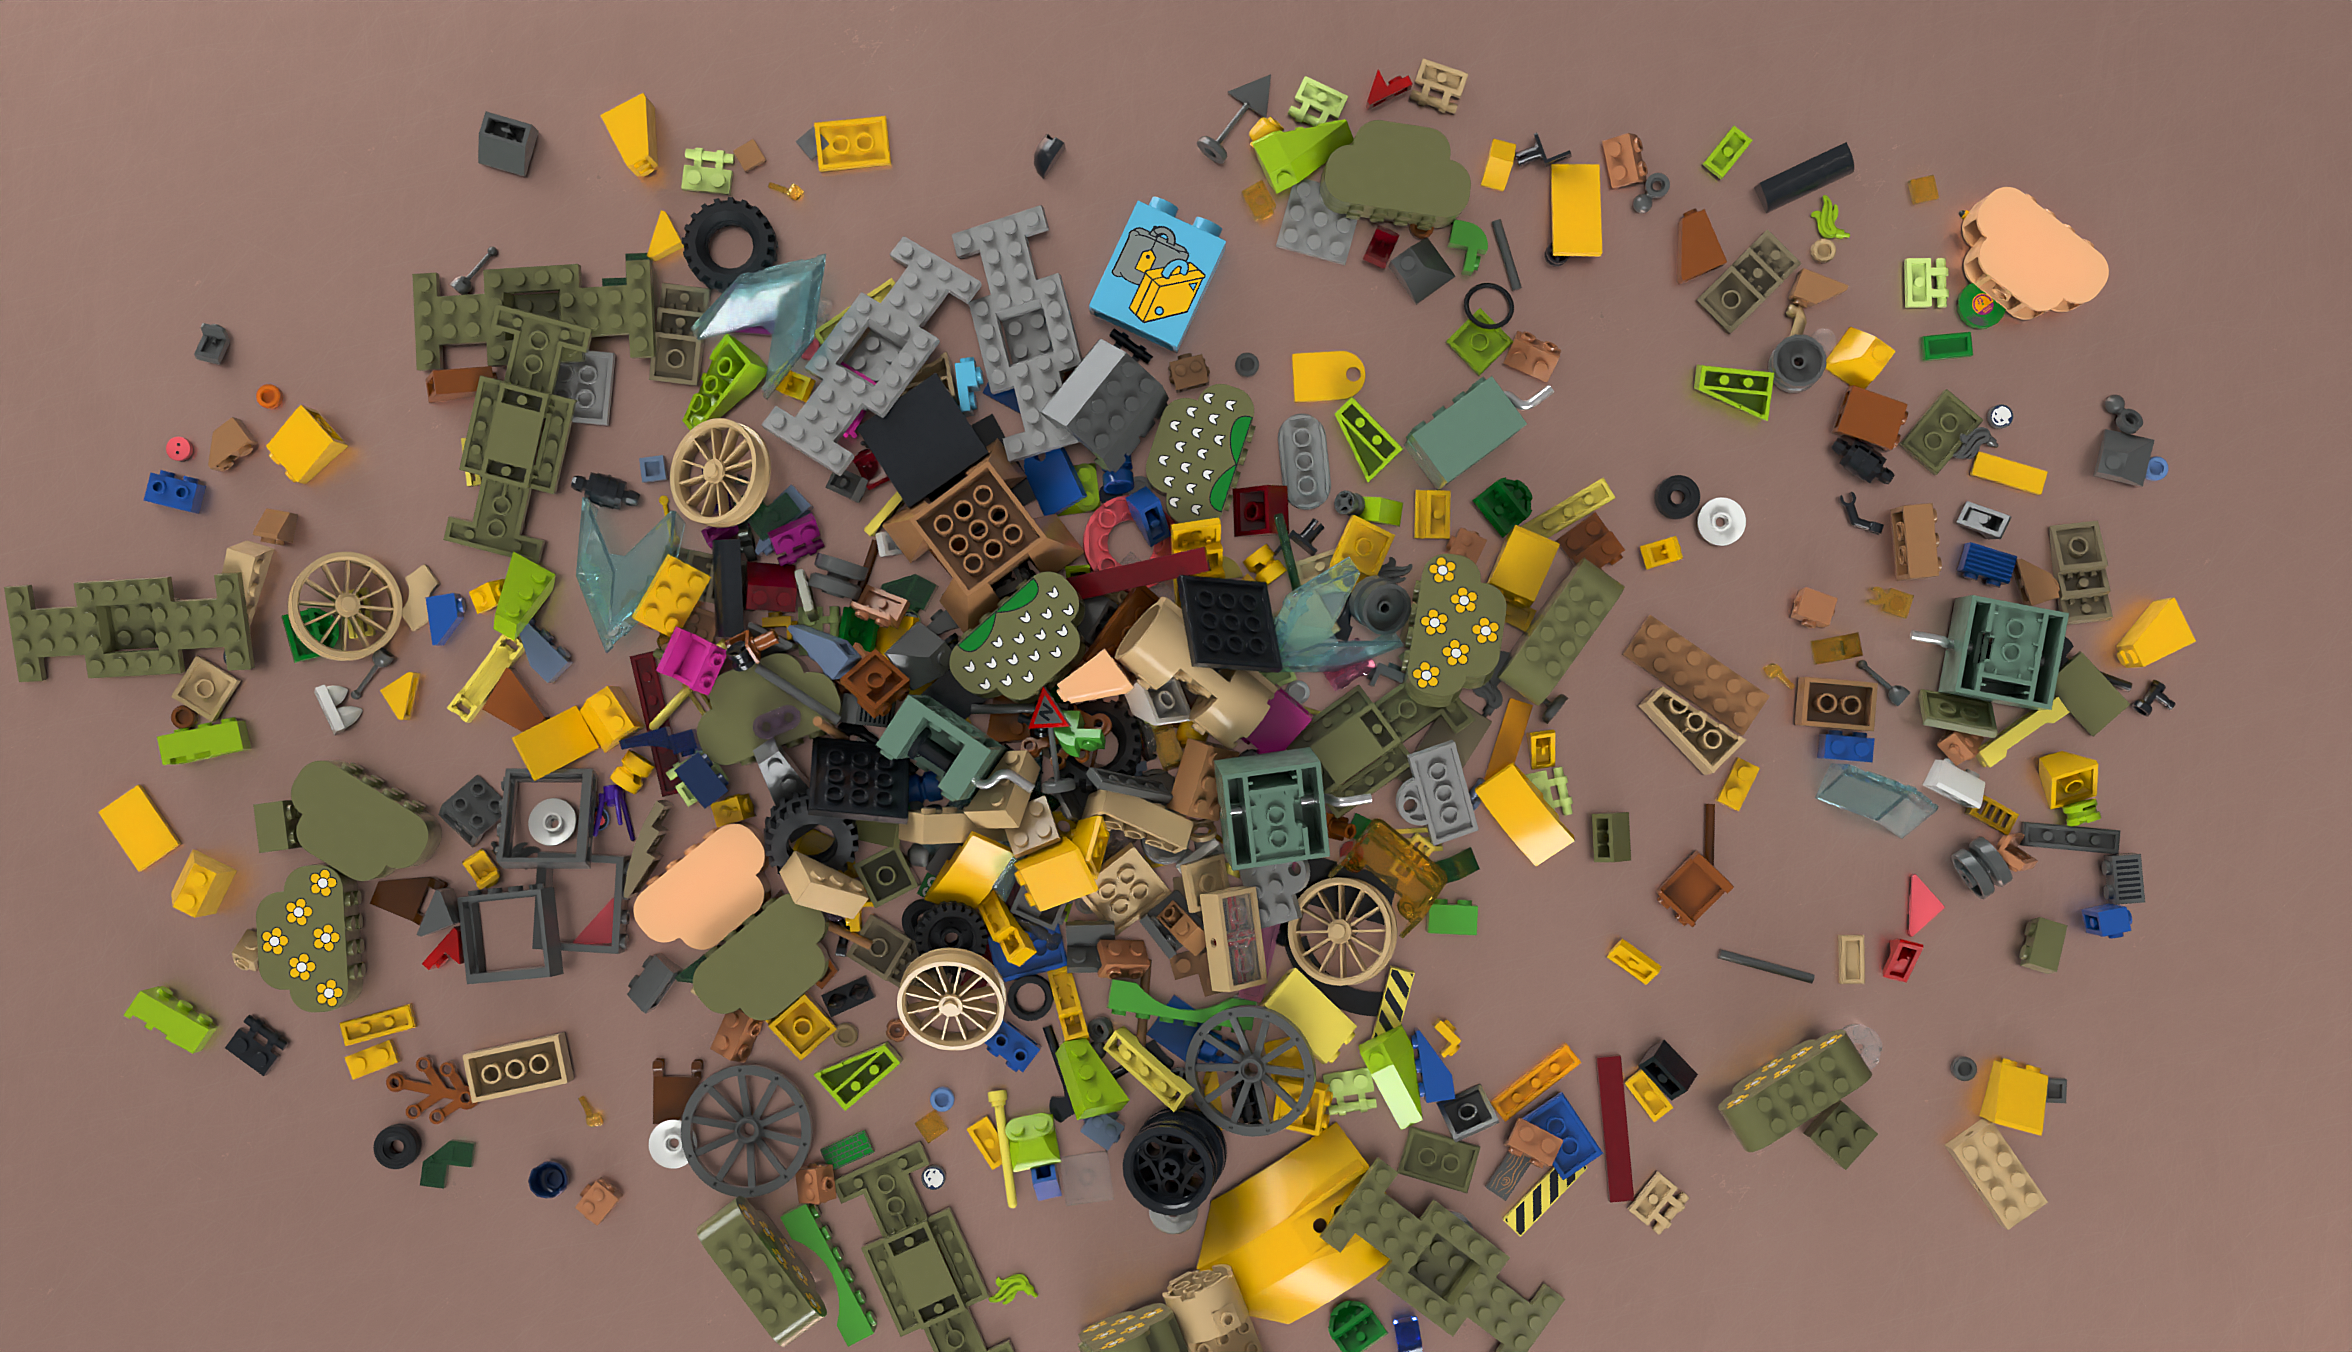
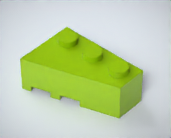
[1694,365,1774,421]
[1335,397,1404,483]
[493,551,556,641]
[157,717,251,765]
[123,986,218,1054]
[1055,1038,1130,1120]
[813,1041,903,1111]

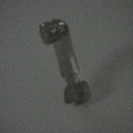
[1014,914,1063,951]

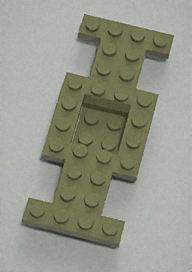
[412,259,656,371]
[443,304,593,564]
[4,572,255,682]
[1286,649,1475,820]
[834,1141,1015,1352]
[1319,1157,1565,1352]

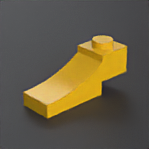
[978,889,1037,967]
[1047,966,1090,1042]

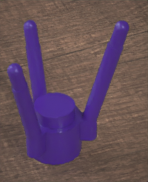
[593,785,635,841]

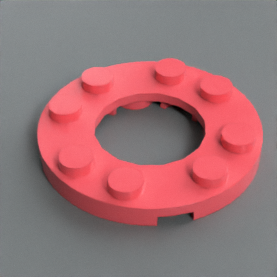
[1083,495,1175,592]

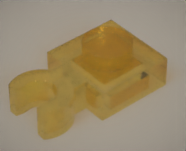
[1867,587,1914,619]

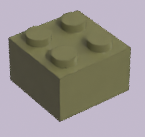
[253,800,303,853]
[853,843,921,908]
[1803,1100,1878,1170]

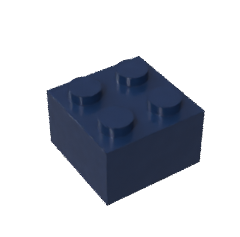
[674,752,729,809]

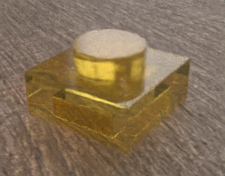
[1908,175,1939,205]
[915,1109,949,1143]

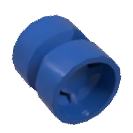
[1101,454,1135,494]
[909,771,944,804]
[1198,1030,1240,1073]

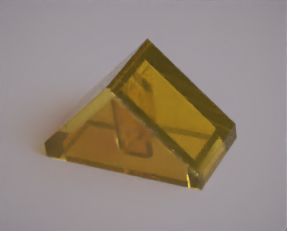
[1810,632,1863,665]

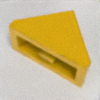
[1481,138,1516,191]
[647,210,684,262]
[380,672,420,720]
[1526,729,1555,770]

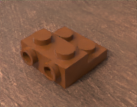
[1556,512,1625,570]
[840,648,910,719]

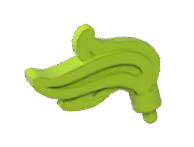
[1811,195,1850,239]
[988,1274,1038,1304]

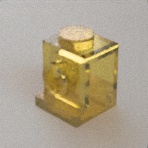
[1241,180,1276,221]

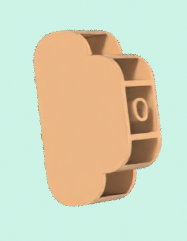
[1962,187,2109,320]
[634,822,772,950]

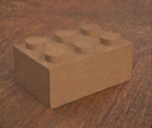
[1890,503,1942,581]
[1795,677,1878,731]
[1167,738,1240,821]

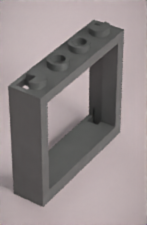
[495,768,598,869]
[532,851,630,954]
[457,883,564,984]

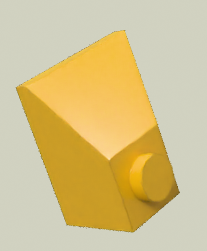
[1825,326,1896,389]
[2039,751,2098,810]
[1070,815,1110,879]

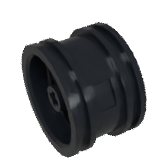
[1122,1106,1227,1216]

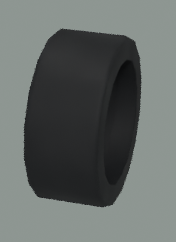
[1007,974,1054,1021]

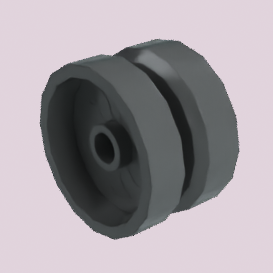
[1768,334,1826,393]
[808,553,869,601]
[1349,575,1411,635]
[1951,836,2013,899]

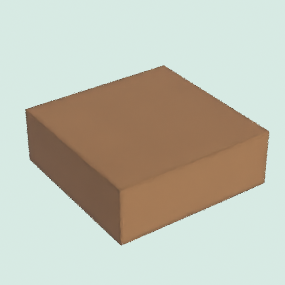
[733,139,767,173]

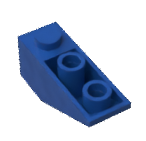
[1411,1028,1455,1103]

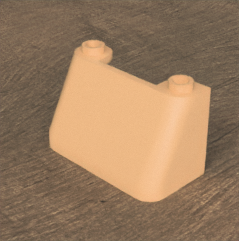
[1056,648,1134,703]

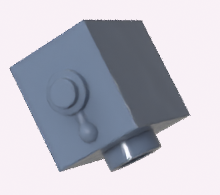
[1080,1112,1125,1150]

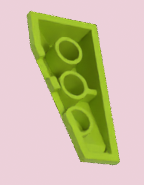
[1252,119,1354,194]
[682,333,770,431]
[1358,1024,1423,1130]

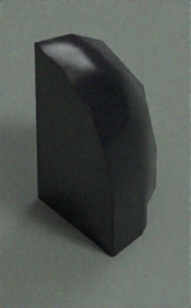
[1034,134,1065,179]

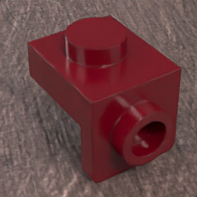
[1363,225,1400,269]
[853,449,890,490]

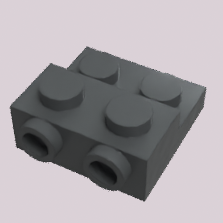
[1010,885,1073,931]

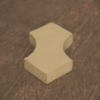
[402,564,440,631]

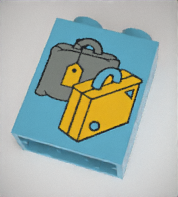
[1089,196,1226,353]

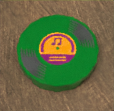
[1957,283,2006,329]

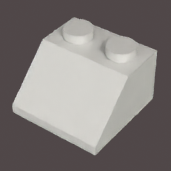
[1125,677,1191,726]
[1923,758,1985,809]

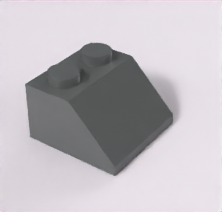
[627,953,683,1014]

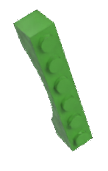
[1106,979,1256,1033]
[780,1203,877,1347]

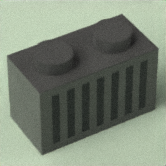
[840,693,896,728]
[2101,853,2145,905]

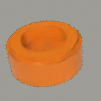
[256,384,283,409]

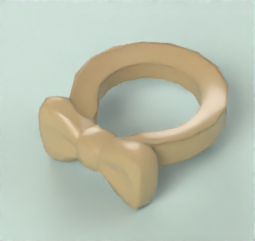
[1189,818,1217,842]

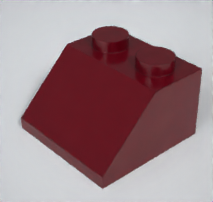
[1233,485,1289,537]
[743,562,797,613]

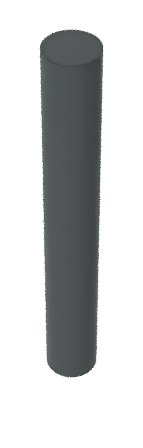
[1492,219,1522,291]

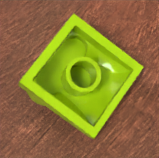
[1057,463,1101,516]
[1005,1113,1061,1172]

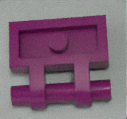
[767,513,825,566]

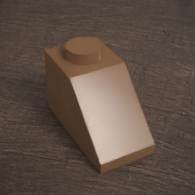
[1788,268,1849,308]
[2013,559,2060,606]

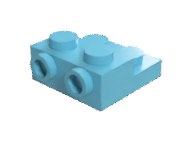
[955,357,984,417]

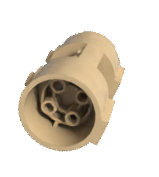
[1115,597,1278,749]
[1163,1264,1263,1352]

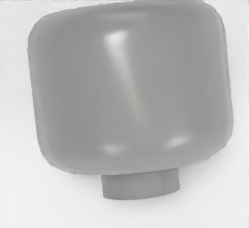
[907,843,933,867]

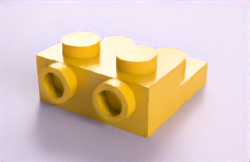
[1273,1078,1333,1136]

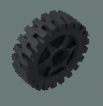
[915,901,988,975]

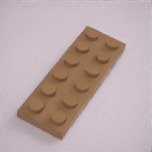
[1622,615,1770,736]

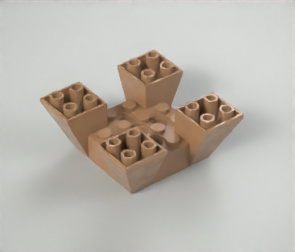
[882,438,1085,633]

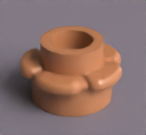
[886,1018,909,1042]

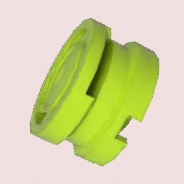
[2062,799,2102,826]

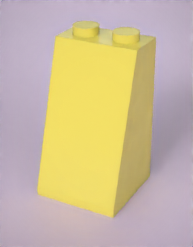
[1258,968,1357,1064]

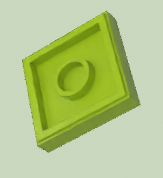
[1445,308,1513,376]

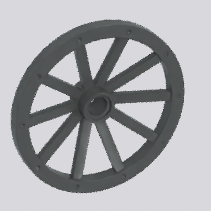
[1185,1005,1316,1137]
[681,1064,813,1198]

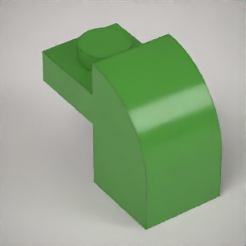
[1447,219,1488,276]
[1054,710,1106,757]

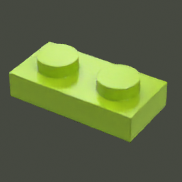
[1702,126,1753,179]

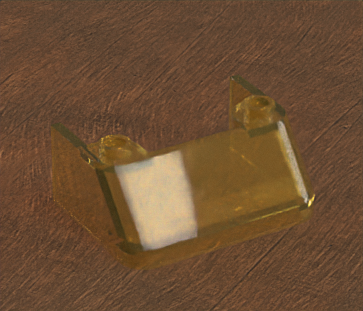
[1328,818,1447,938]

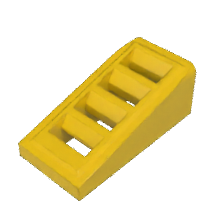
[1964,794,2019,836]

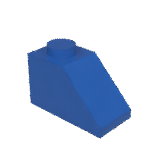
[1125,486,1171,547]
[425,593,466,646]
[1031,1164,1062,1201]

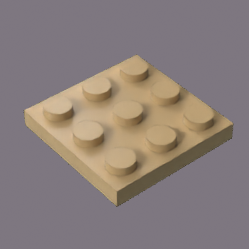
[1081,842,1172,937]

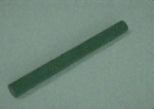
[1274,513,1304,600]

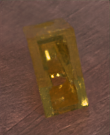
[1149,723,1183,771]

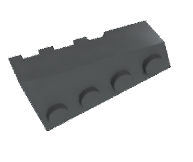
[753,737,819,843]

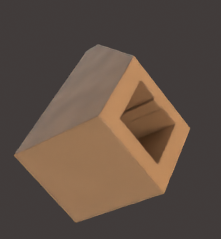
[208,417,258,471]
[253,508,298,546]
[1157,900,1206,956]

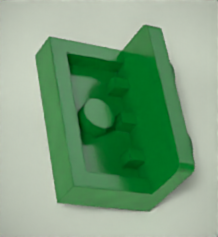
[838,607,880,652]

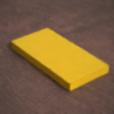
[1550,164,1602,256]

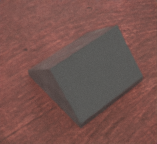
[416,887,460,937]
[1437,1084,1500,1143]

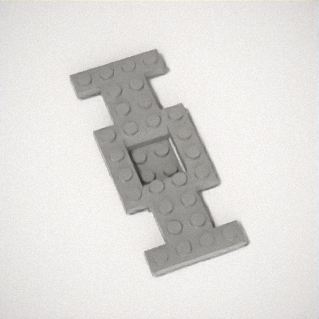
[952,205,1083,463]
[762,236,982,476]

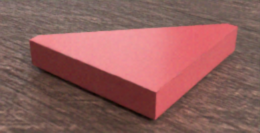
[1907,874,1945,937]
[573,898,614,944]

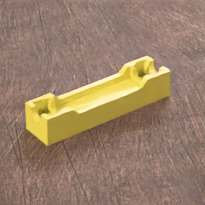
[447,634,525,723]
[1975,697,2069,768]
[1103,1026,1195,1112]

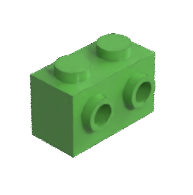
[1426,898,1478,935]

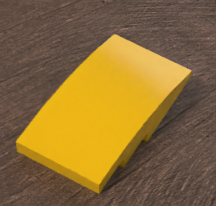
[1171,517,1225,609]
[1475,762,1575,866]
[924,831,1014,910]
[765,991,837,1061]

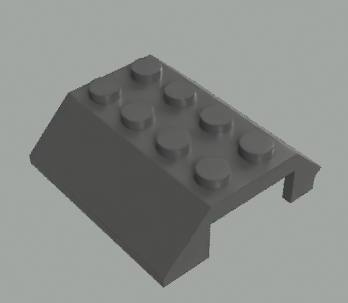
[1040,339,1169,473]

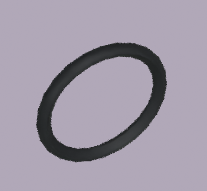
[1464,283,1514,329]

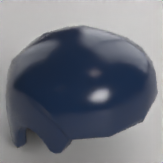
[528,1161,569,1199]

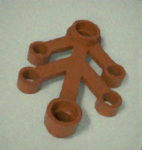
[1020,702,1112,770]
[386,1056,478,1124]

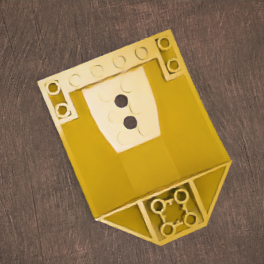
[1196,1122,1390,1324]

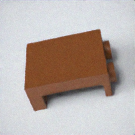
[1832,385,1908,452]
[1656,850,1734,928]

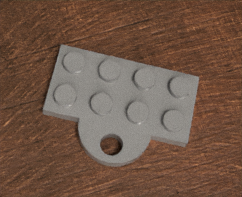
[1396,740,1479,846]
[1239,860,1310,929]

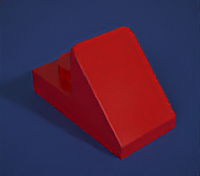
[1366,69,1413,110]
[422,926,464,970]
[1882,939,1924,983]

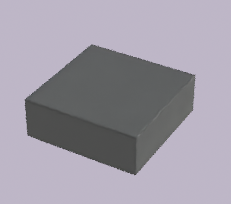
[2046,1077,2067,1103]

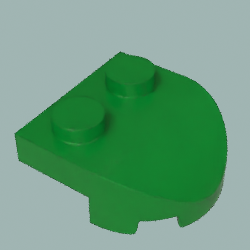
[1472,477,1533,538]
[281,608,339,663]
[1328,1301,1388,1352]

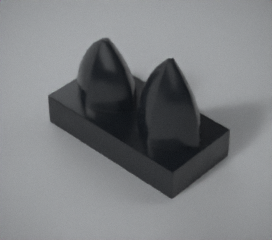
[821,975,876,1017]

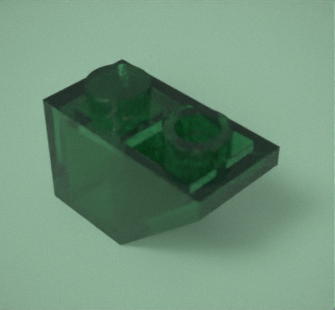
[881,574,939,613]

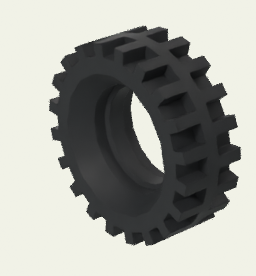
[682,197,778,294]
[1048,698,1143,794]
[764,789,859,876]

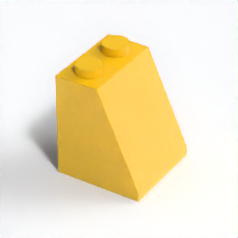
[600,93,658,176]
[266,405,348,484]
[1487,525,1560,608]
[2116,597,2196,668]
[580,686,646,753]
[1014,836,1099,912]
[171,849,237,918]
[1979,1058,2048,1136]

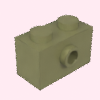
[1592,812,1631,862]
[2019,917,2068,974]

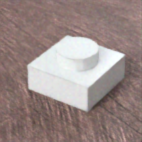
[875,531,903,557]

